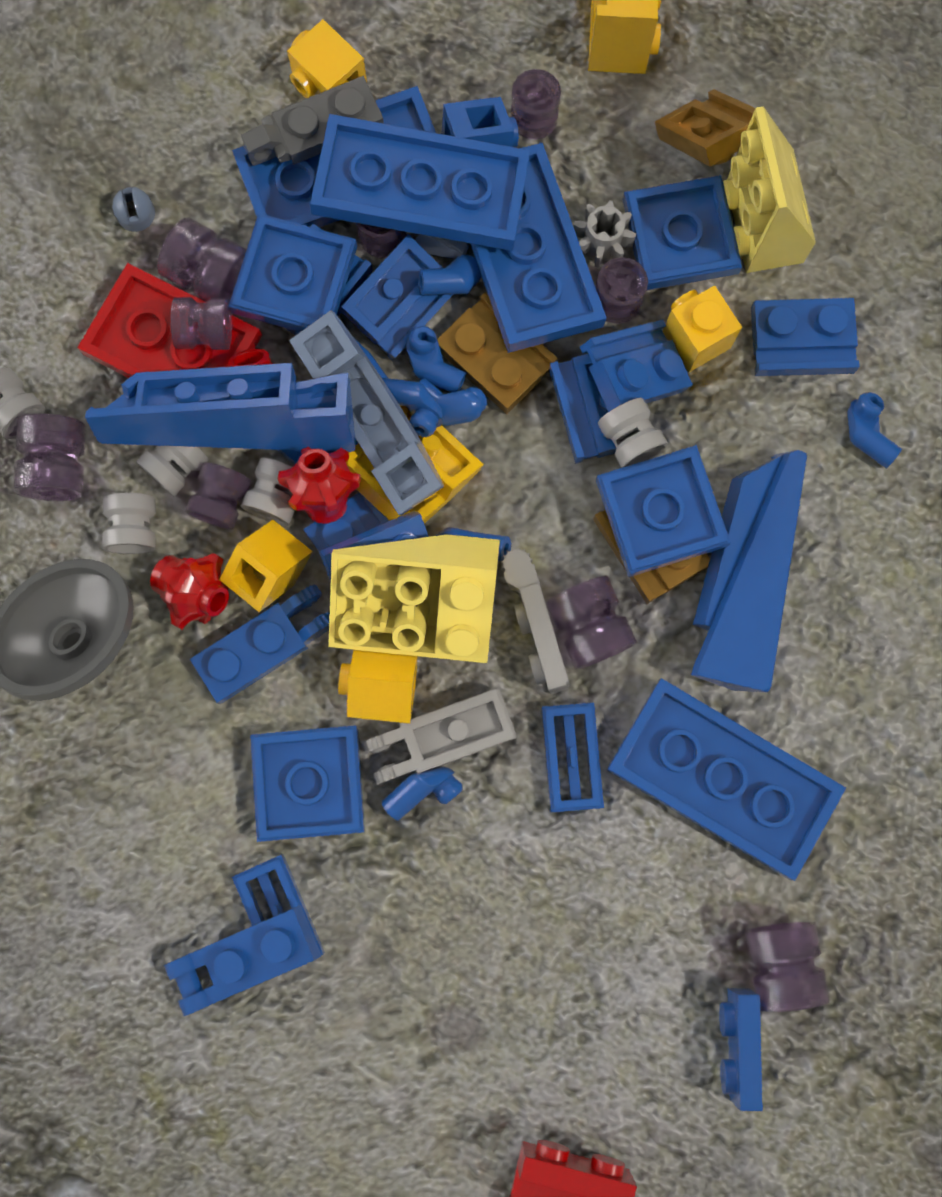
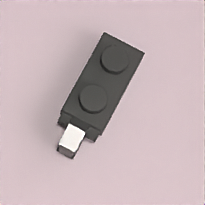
[241,76,384,166]

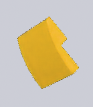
[347,406,484,524]

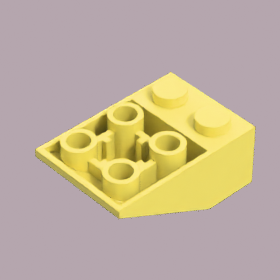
[723,106,816,273]
[328,534,500,663]

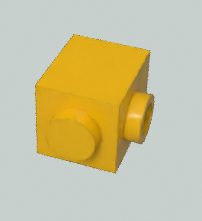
[287,19,367,98]
[663,285,742,372]
[219,520,313,612]
[338,650,418,724]

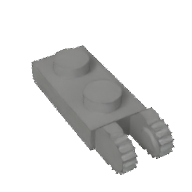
[501,547,570,694]
[362,688,517,785]

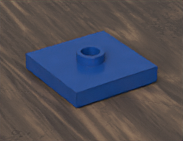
[622,175,742,291]
[228,213,358,332]
[596,445,731,577]
[250,725,365,842]

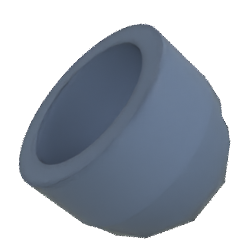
[112,187,155,232]

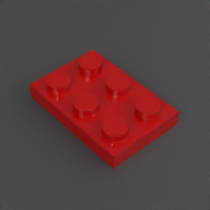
[77,263,262,378]

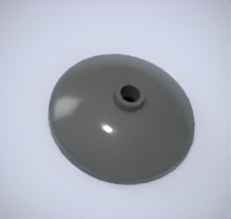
[0,559,134,701]

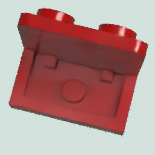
[509,1140,637,1197]

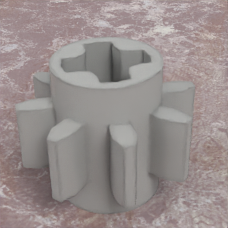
[574,200,636,268]

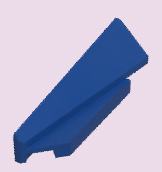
[85,363,355,452]
[691,450,807,692]

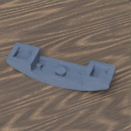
[289,310,444,515]

